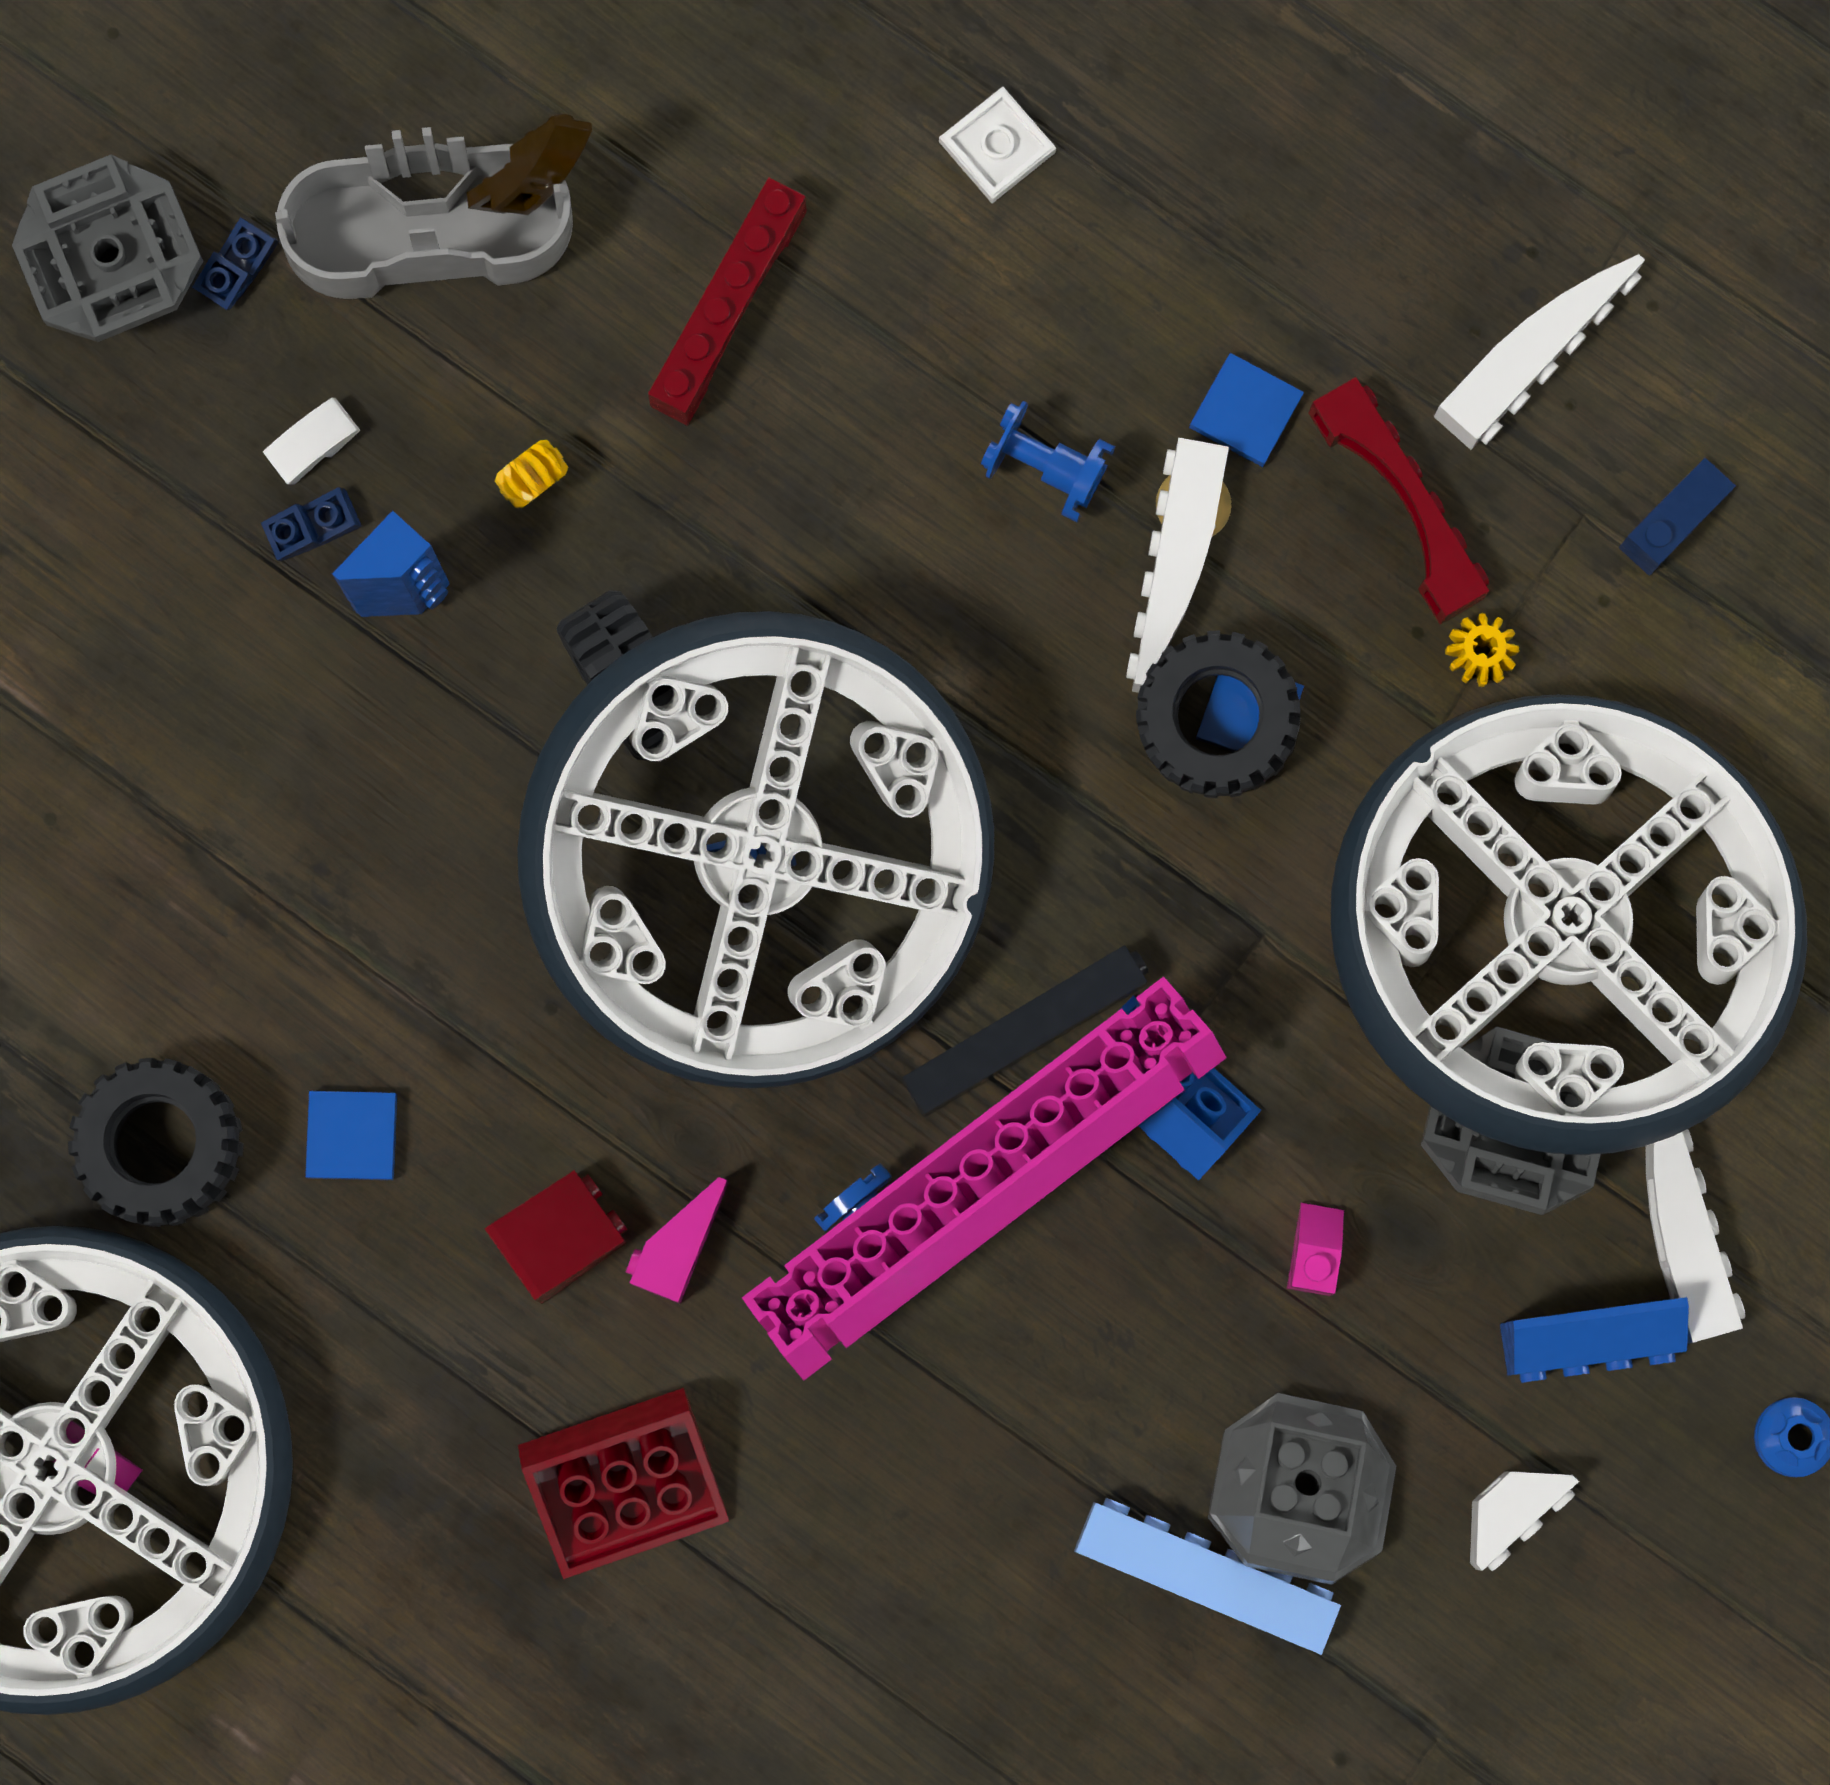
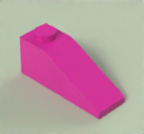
[626,1177,729,1304]

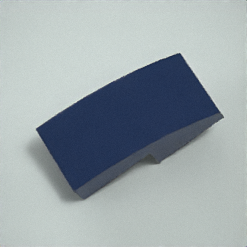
[192,217,279,310]
[261,487,362,561]

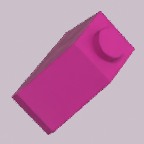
[1287,1203,1344,1296]

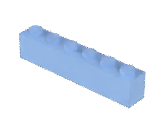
[1074,1498,1341,1655]

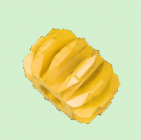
[495,440,568,508]
[1445,613,1519,687]

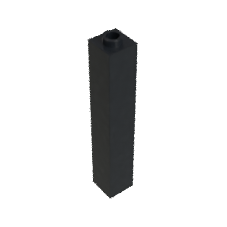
[902,945,1149,1118]

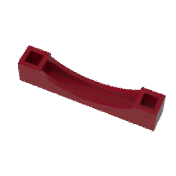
[648,177,807,426]
[1308,377,1489,625]

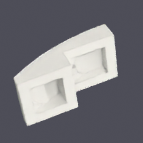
[263,398,360,485]

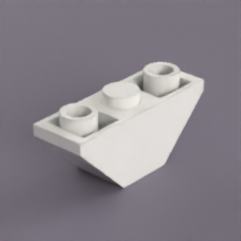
[1470,1472,1579,1571]

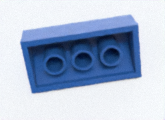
[332,511,450,617]
[1118,995,1261,1180]
[1500,1297,1689,1383]

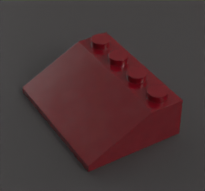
[518,1388,729,1579]

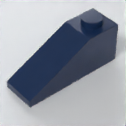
[1619,458,1736,576]

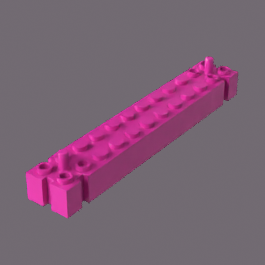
[742,976,1227,1381]

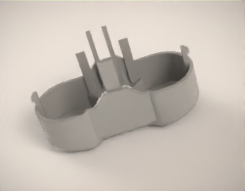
[275,127,573,299]

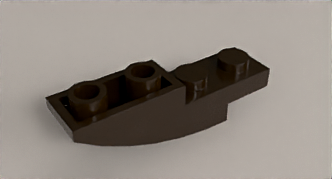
[467,114,592,216]

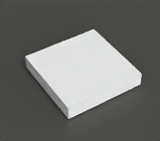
[939,87,1056,203]

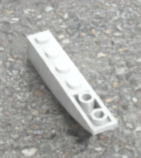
[1434,254,1645,450]
[1126,438,1229,693]
[1646,1129,1745,1344]

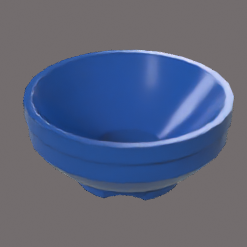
[1754,1397,1830,1477]

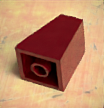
[484,1170,628,1304]

